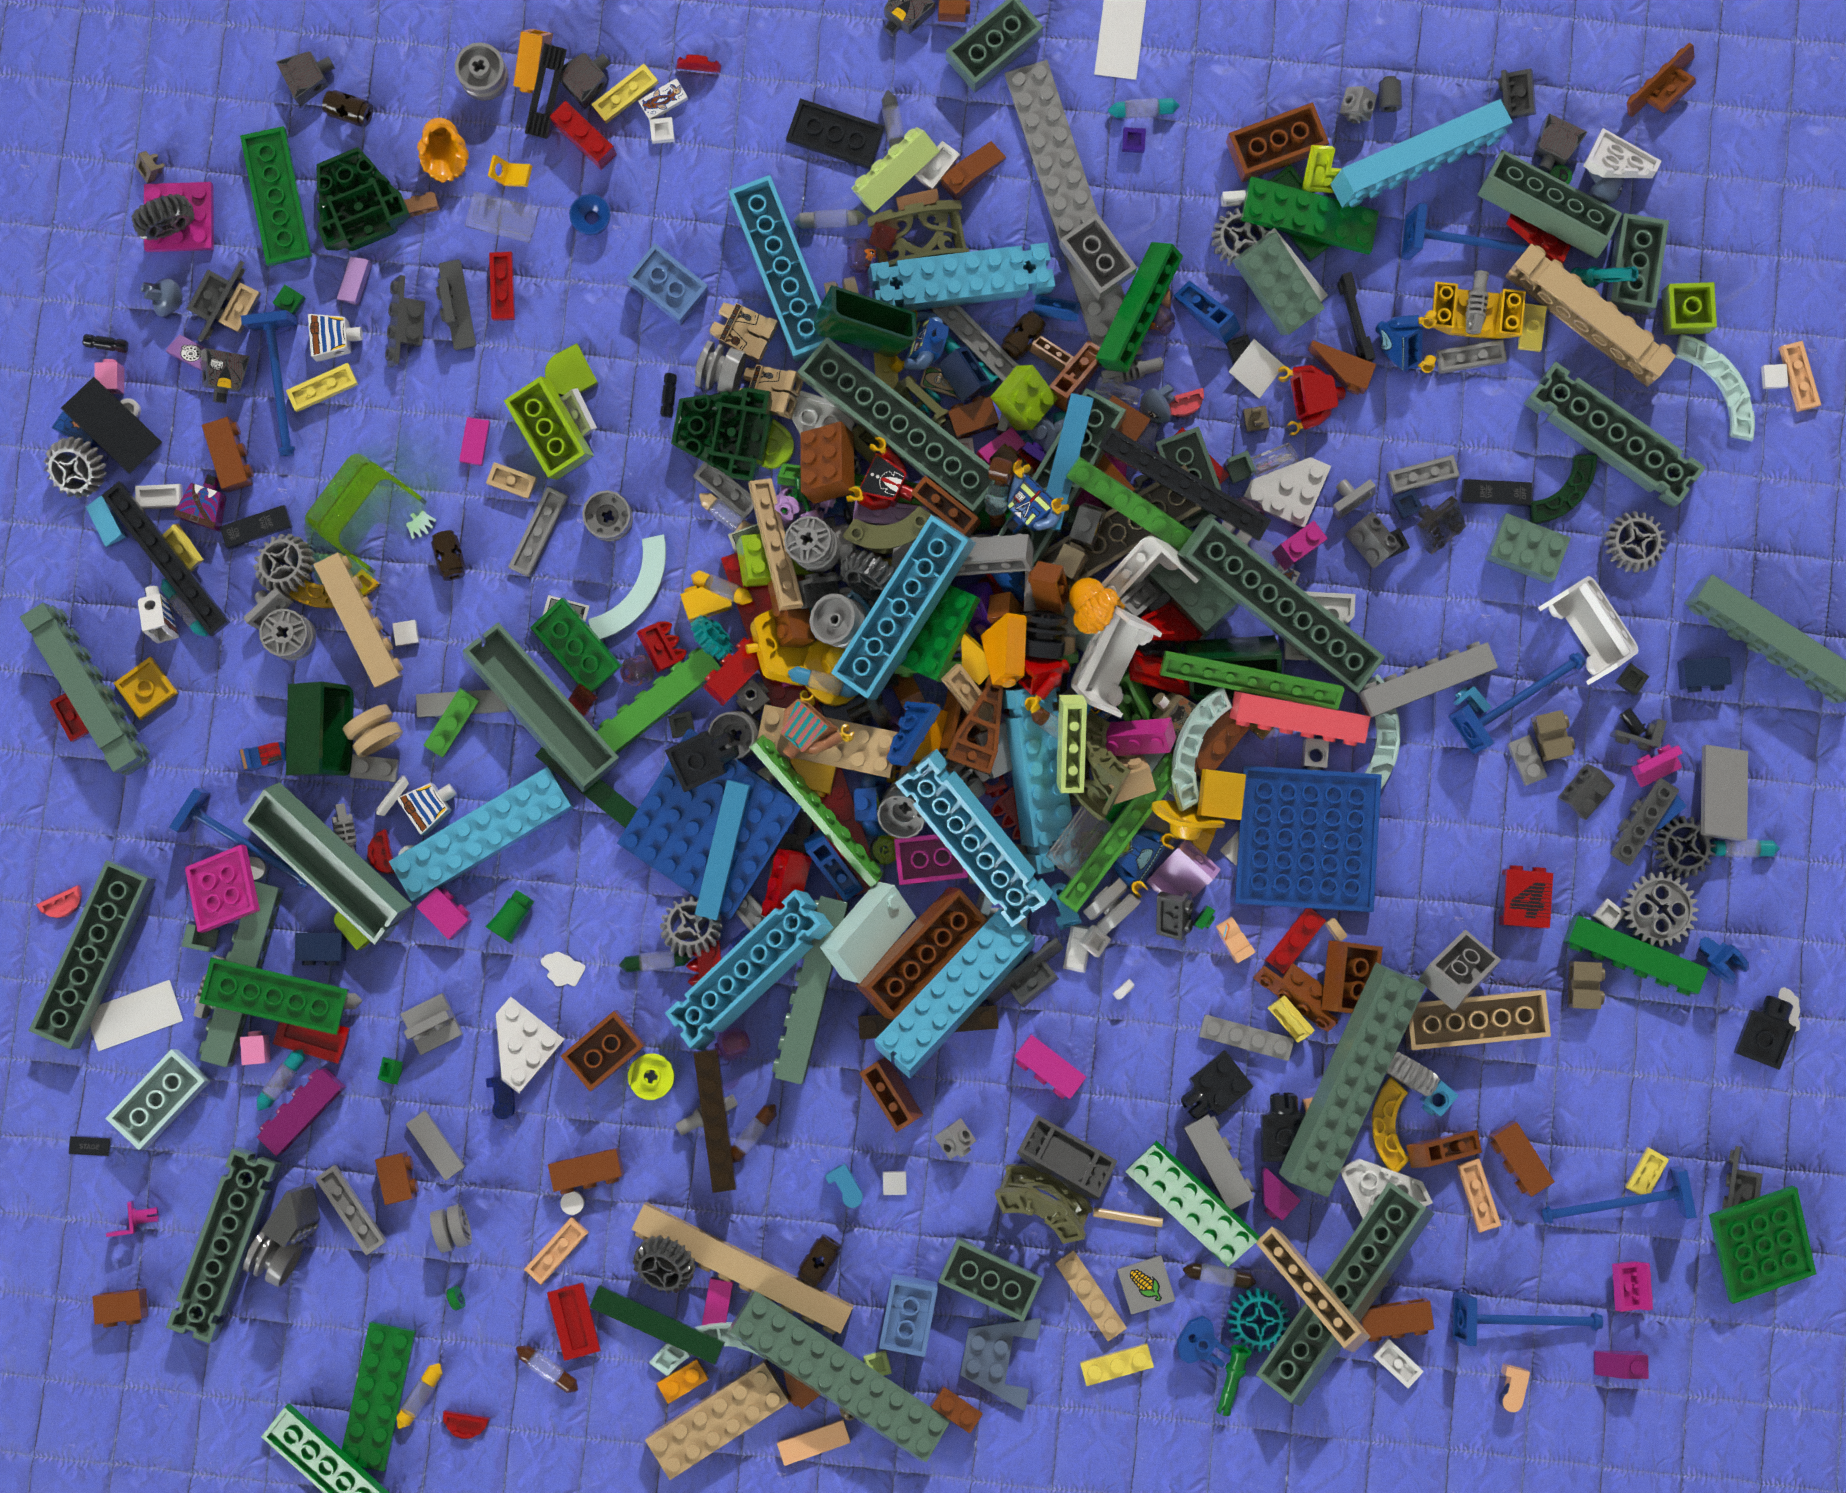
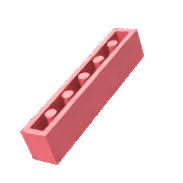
[1229,691,1371,746]

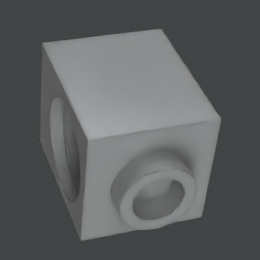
[1301,738,1329,770]

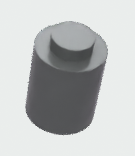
[1378,76,1402,112]

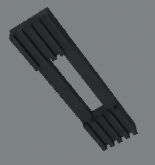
[525,43,567,139]
[1337,271,1376,362]

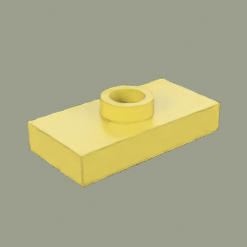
[1517,303,1547,352]
[1268,995,1315,1043]
[1625,1147,1669,1195]

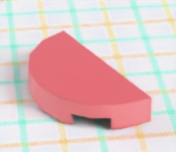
[1169,388,1204,418]
[36,885,82,918]

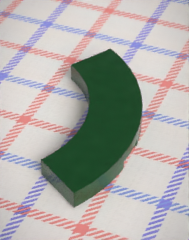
[1530,454,1597,524]

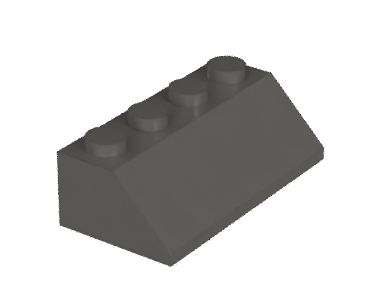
[260,1183,320,1247]

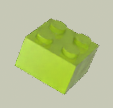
[1661,282,1717,335]
[990,365,1058,431]

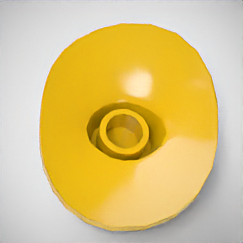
[803,639,856,706]
[1152,800,1225,840]

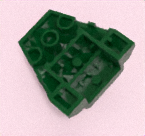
[316,147,410,251]
[671,388,773,481]

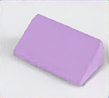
[337,257,372,306]

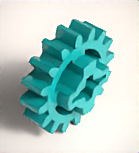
[690,615,733,660]

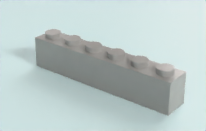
[891,534,1034,576]
[1358,641,1498,718]

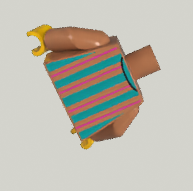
[781,690,854,759]

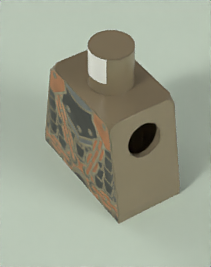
[1152,692,1197,745]

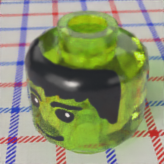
[869,835,896,866]

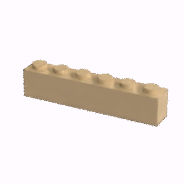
[313,552,403,688]
[1256,1227,1371,1353]

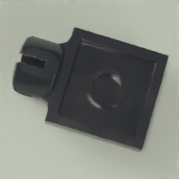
[665,730,739,792]
[1734,996,1796,1070]
[1181,1050,1254,1119]
[1260,1093,1306,1162]

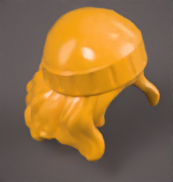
[417,118,469,183]
[1068,577,1125,634]

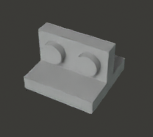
[401,993,463,1055]

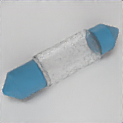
[788,666,859,698]

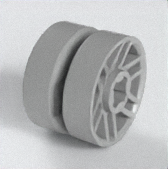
[430,1203,472,1253]

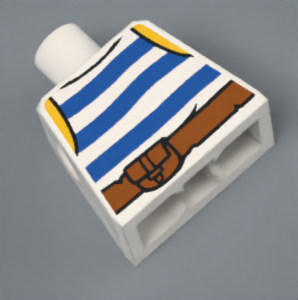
[308,314,363,362]
[138,586,179,644]
[397,783,457,836]

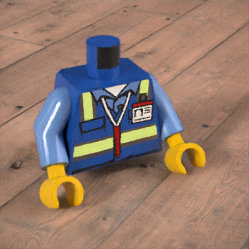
[887,310,949,373]
[1006,460,1069,534]

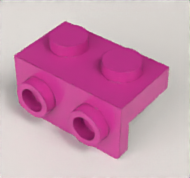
[1630,744,1683,787]
[1612,1261,1653,1312]

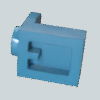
[1453,686,1491,715]

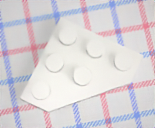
[1583,128,1661,178]
[787,391,855,436]
[1241,457,1331,529]
[1283,592,1356,660]
[495,997,564,1094]
[1340,1158,1433,1219]

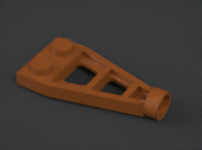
[945,676,1004,775]

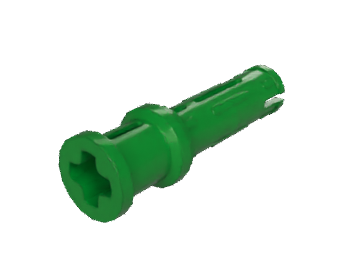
[1216,1345,1252,1416]

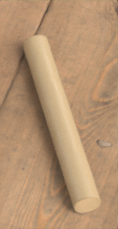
[1093,1207,1163,1228]

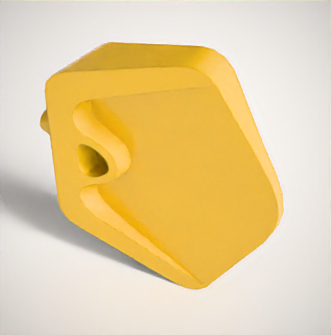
[745,609,815,686]

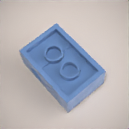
[627,243,709,326]
[879,1274,938,1357]

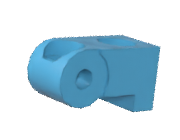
[1050,883,1082,930]
[825,1163,863,1208]

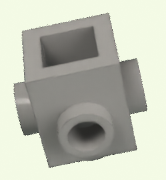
[1340,86,1377,124]
[735,679,772,716]
[934,1118,976,1159]

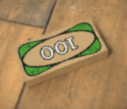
[920,366,961,400]

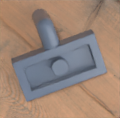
[1026,416,1065,453]

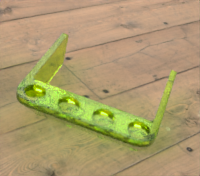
[305,454,427,574]

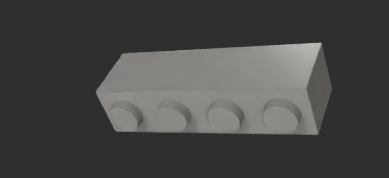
[1182,1113,1254,1210]

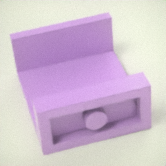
[1147,840,1221,900]

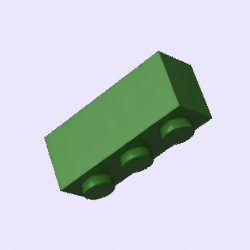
[1118,667,1155,721]

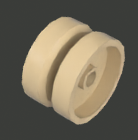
[343,704,403,758]

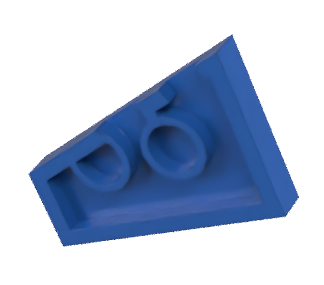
[886,701,941,766]

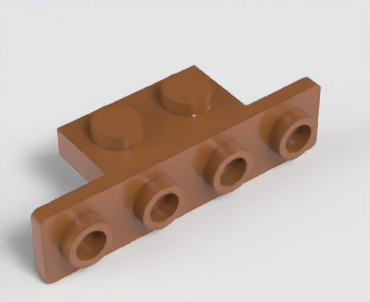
[1627,43,1696,117]
[1253,963,1339,1032]

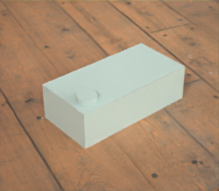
[820,882,916,984]
[105,1049,211,1150]

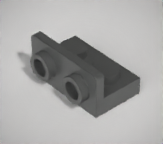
[1156,891,1194,941]

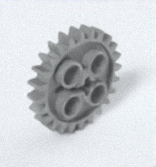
[1621,872,1699,947]

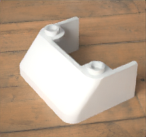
[1101,536,1203,600]
[1538,576,1638,685]
[1071,606,1162,718]

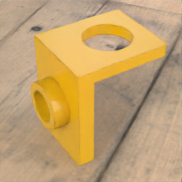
[488,155,533,187]

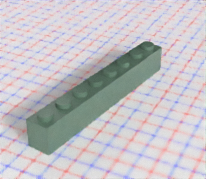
[199,881,284,1067]

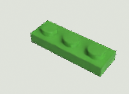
[423,688,480,758]

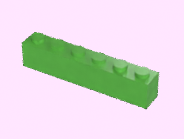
[596,647,721,754]

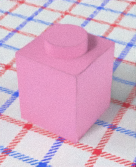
[95,359,124,394]
[240,1031,271,1065]

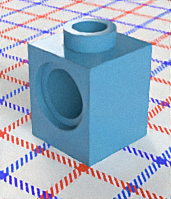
[1419,1080,1459,1117]

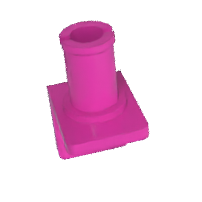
[106,1201,159,1237]

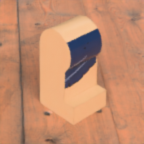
[1499,1363,1530,1412]

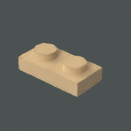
[218,282,261,334]
[486,462,537,500]

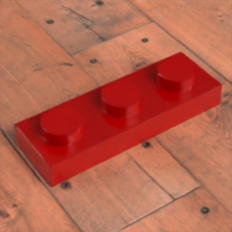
[489,252,515,321]
[1265,908,1326,974]

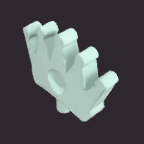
[406,511,436,539]

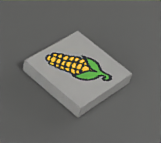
[1117,1255,1176,1315]

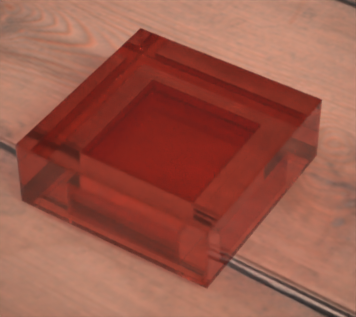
[868,222,898,251]
[568,683,598,716]

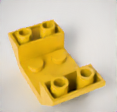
[1431,281,1526,340]

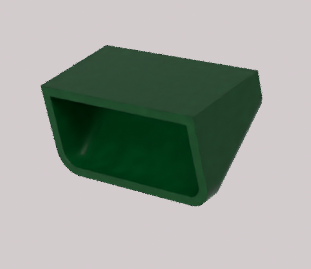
[814,285,917,357]
[1184,635,1282,701]
[286,682,354,776]

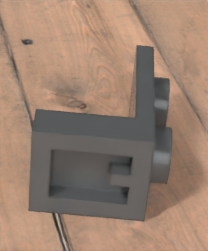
[1610,719,1667,752]

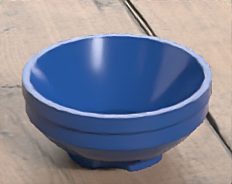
[569,194,611,236]

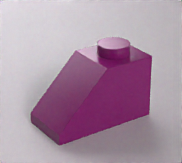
[1261,1167,1301,1221]
[1594,1351,1649,1379]

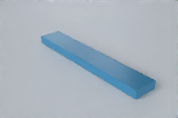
[1046,393,1094,531]
[695,780,751,920]

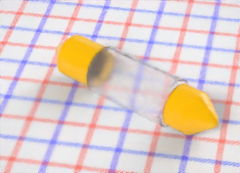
[691,570,753,605]
[397,1363,443,1429]

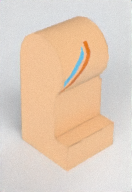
[1216,917,1256,963]

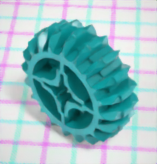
[1227,1288,1290,1353]

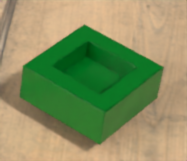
[273,284,305,315]
[1193,906,1215,930]
[378,1057,403,1085]

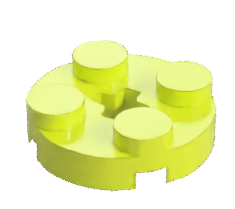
[628,1053,675,1100]

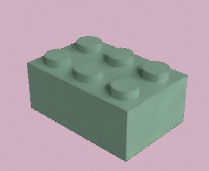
[1485,513,1571,584]

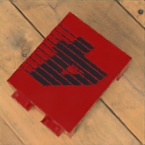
[1499,865,1553,929]

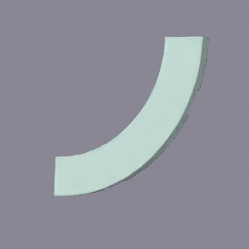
[1675,334,1755,441]
[588,534,666,640]
[1361,674,1400,789]
[1171,687,1232,812]
[649,1322,766,1376]

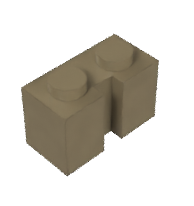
[1054,542,1089,581]
[1531,710,1575,762]
[1567,961,1605,1009]

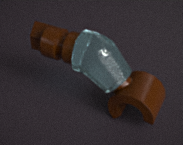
[985,457,1015,530]

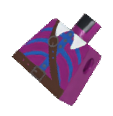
[173,474,226,532]

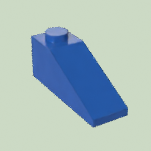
[1173,280,1241,344]
[803,829,864,902]

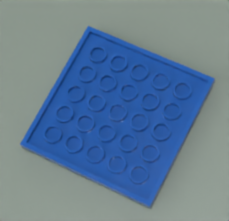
[617,728,802,920]
[1234,766,1382,912]

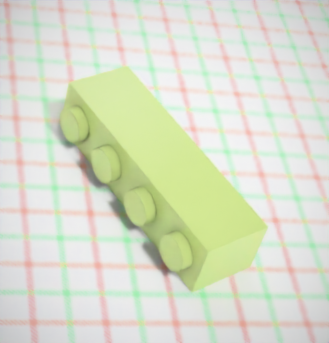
[851,127,940,213]
[1057,695,1087,793]

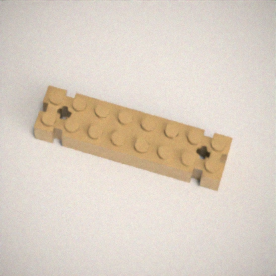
[1505,243,1676,387]

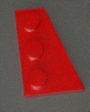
[1506,213,1571,264]
[1140,602,1203,641]

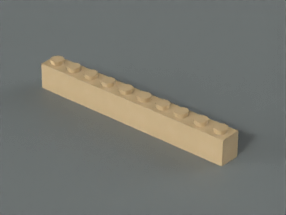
[632,1202,854,1334]

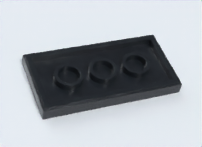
[786,98,885,170]
[60,377,162,474]

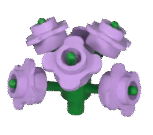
[775,476,837,528]

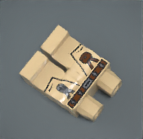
[709,302,778,364]
[739,364,804,419]

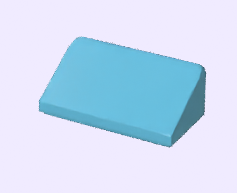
[86,496,127,547]

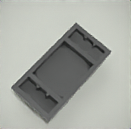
[1017,1115,1117,1200]

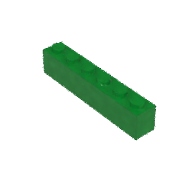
[1095,242,1183,373]
[1563,915,1708,997]

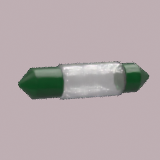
[619,950,692,973]

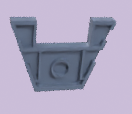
[960,1318,1041,1410]

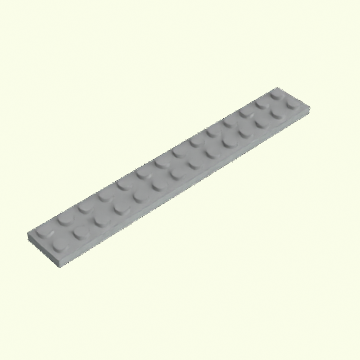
[1004,60,1143,368]

